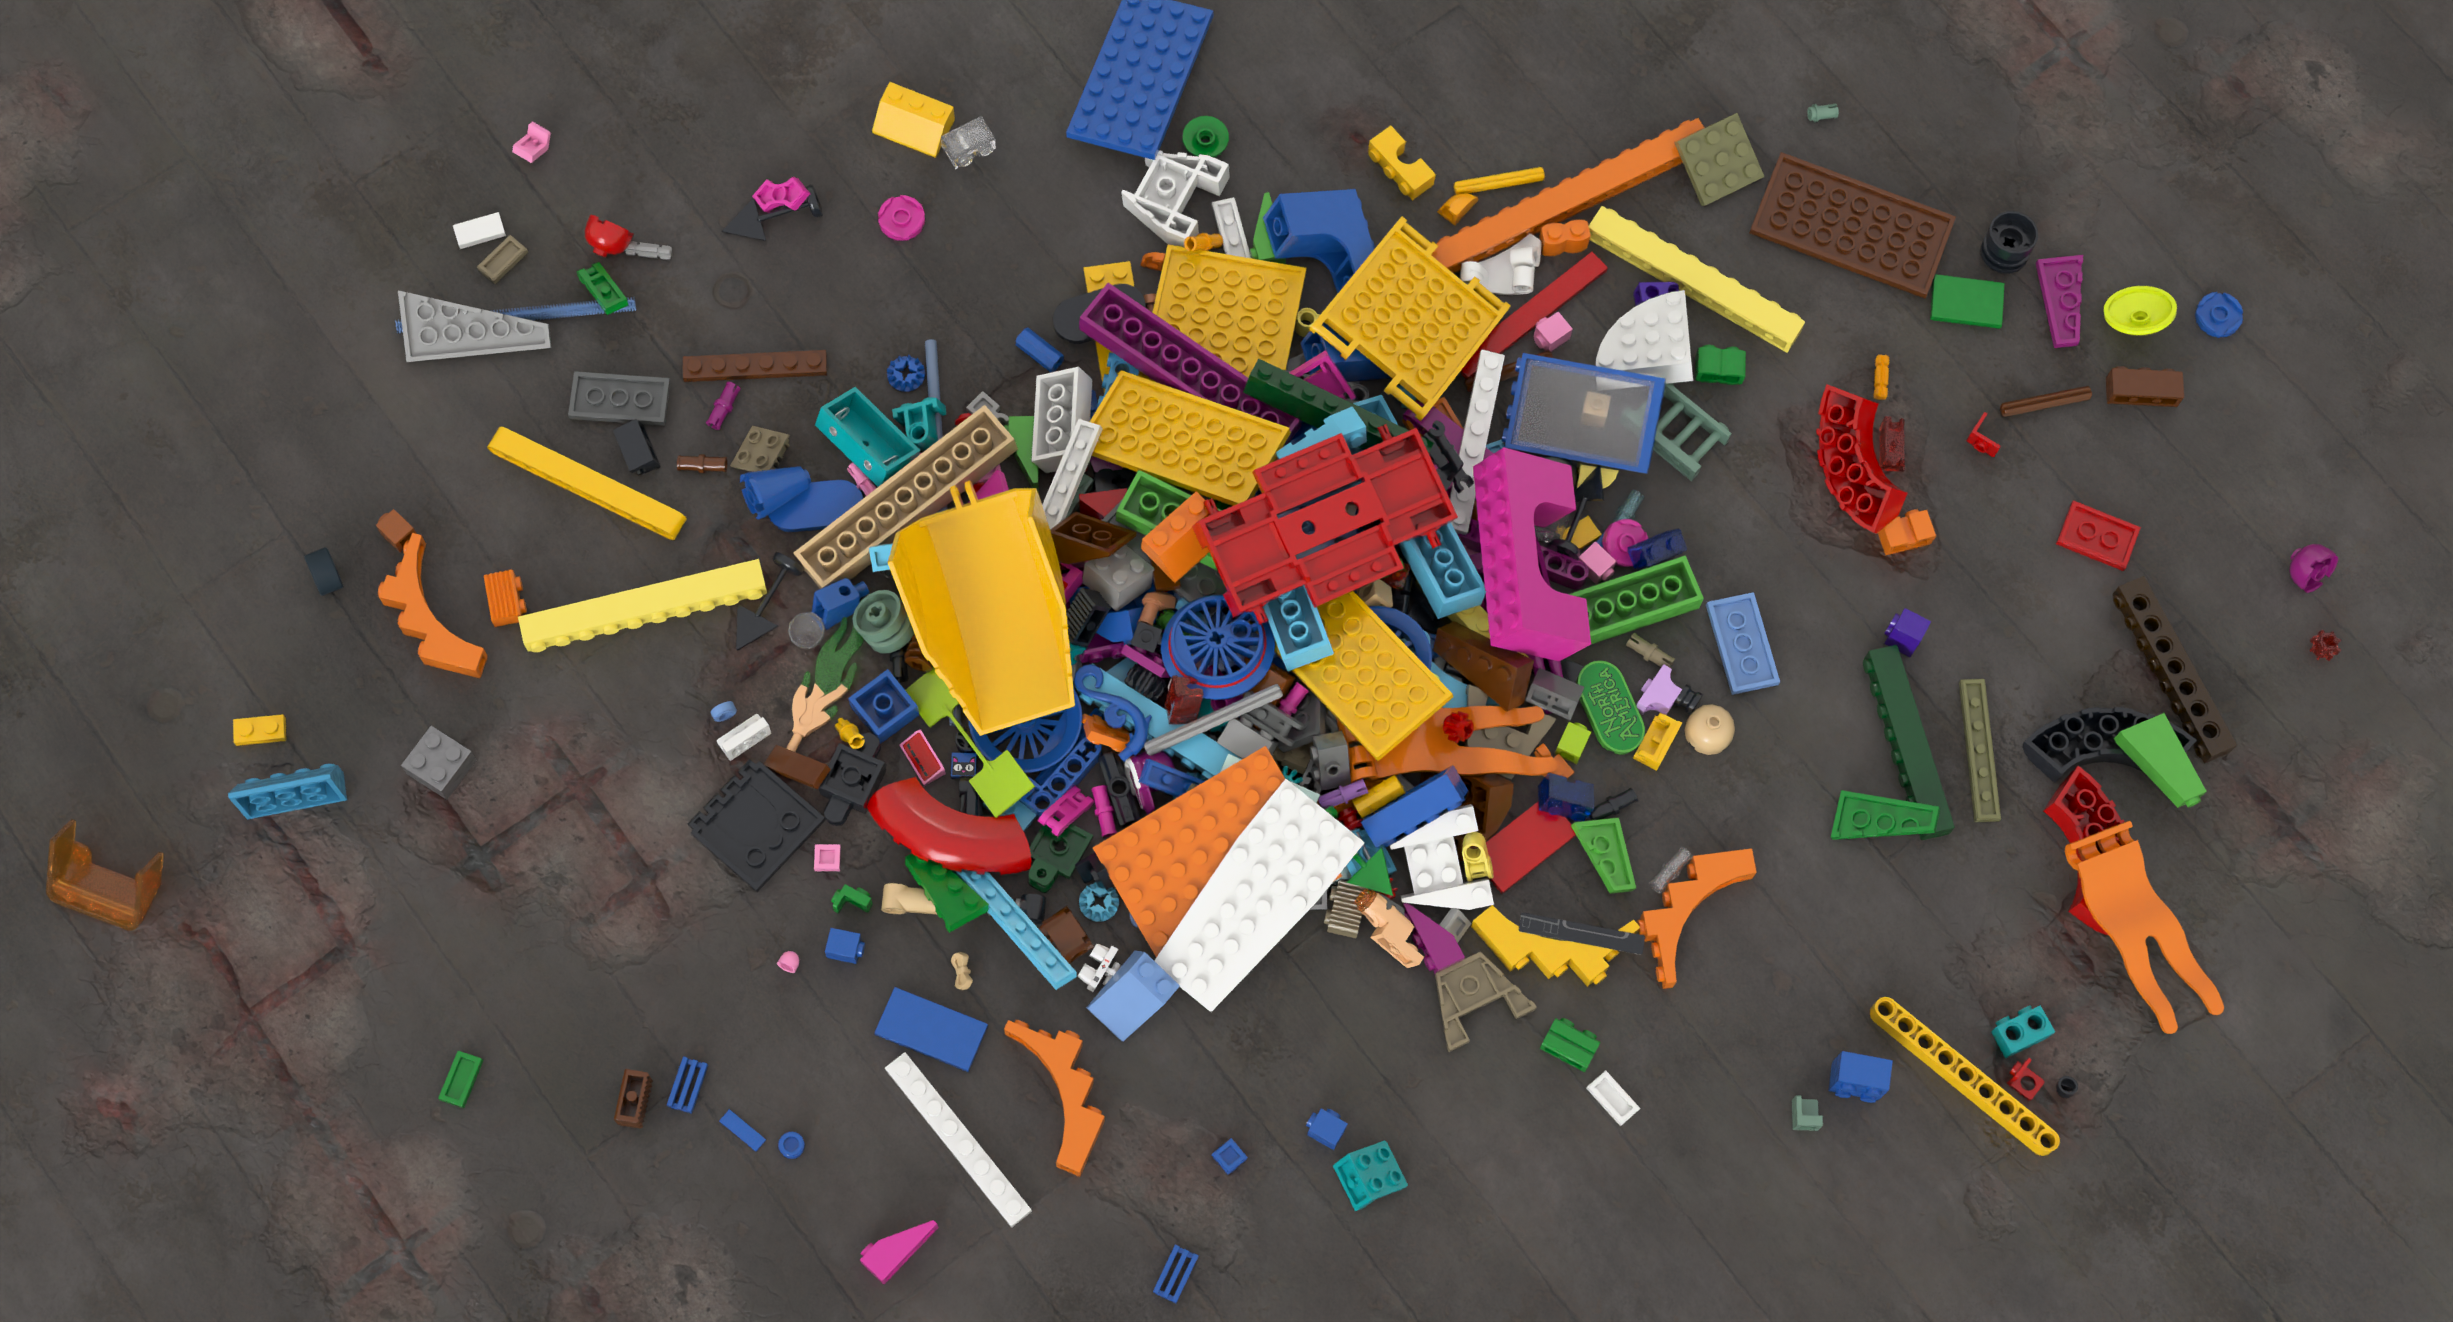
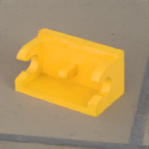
[1633,713,1682,771]

